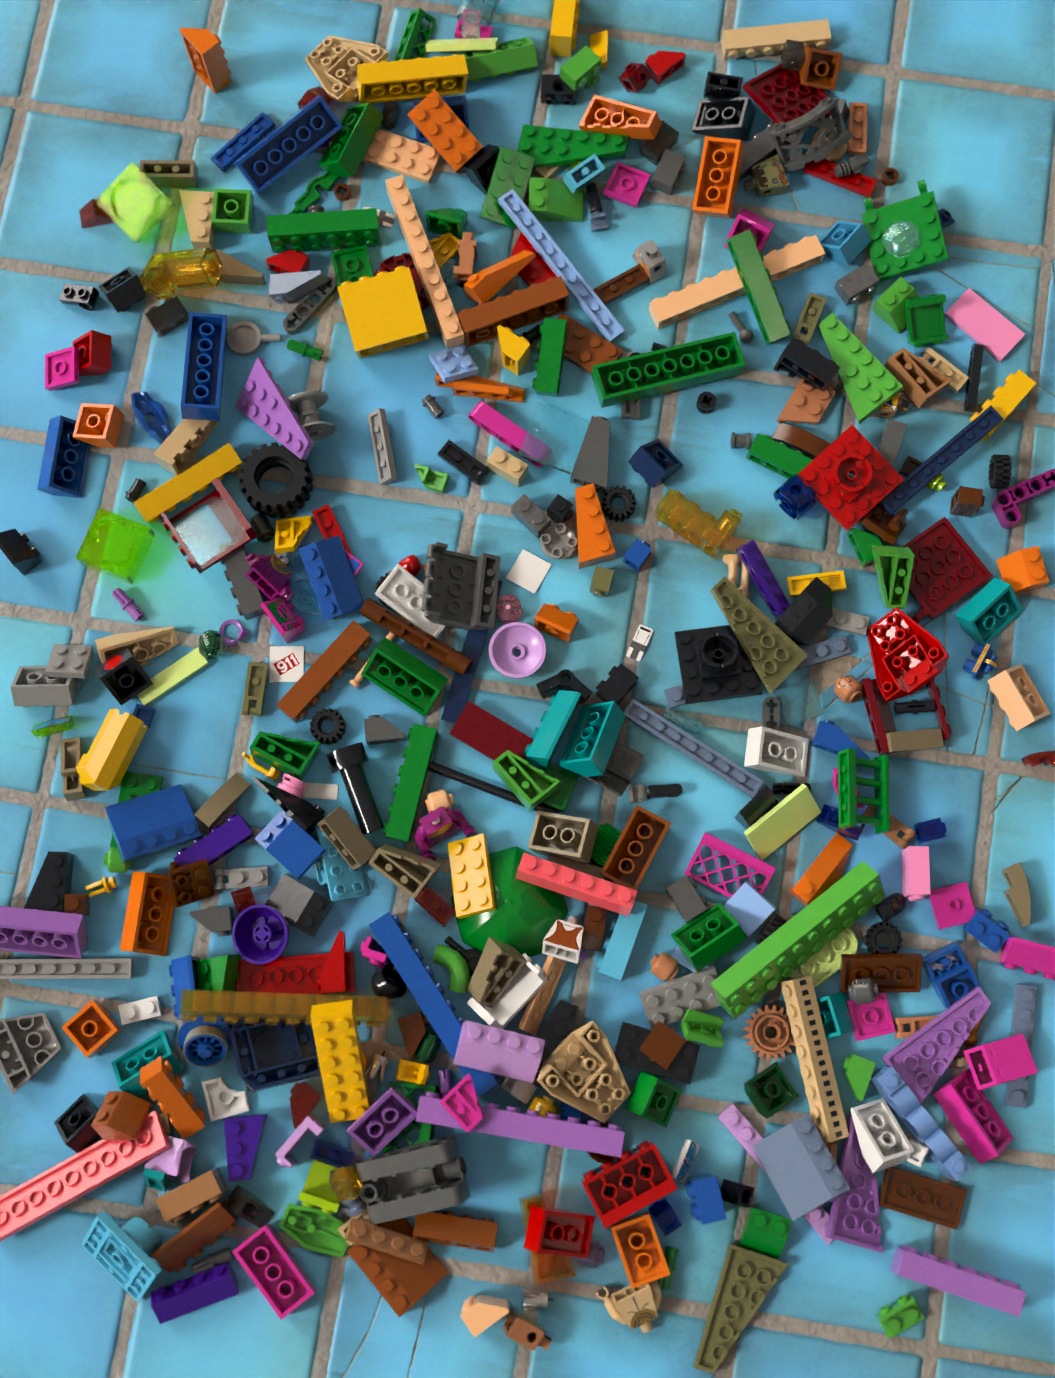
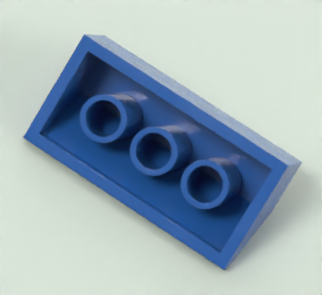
[37,415,91,498]
[298,535,364,621]

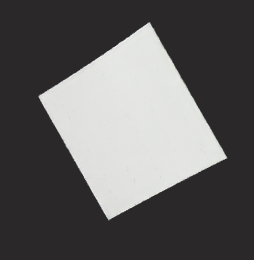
[506,549,552,593]

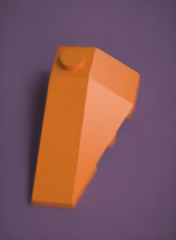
[464,250,536,303]

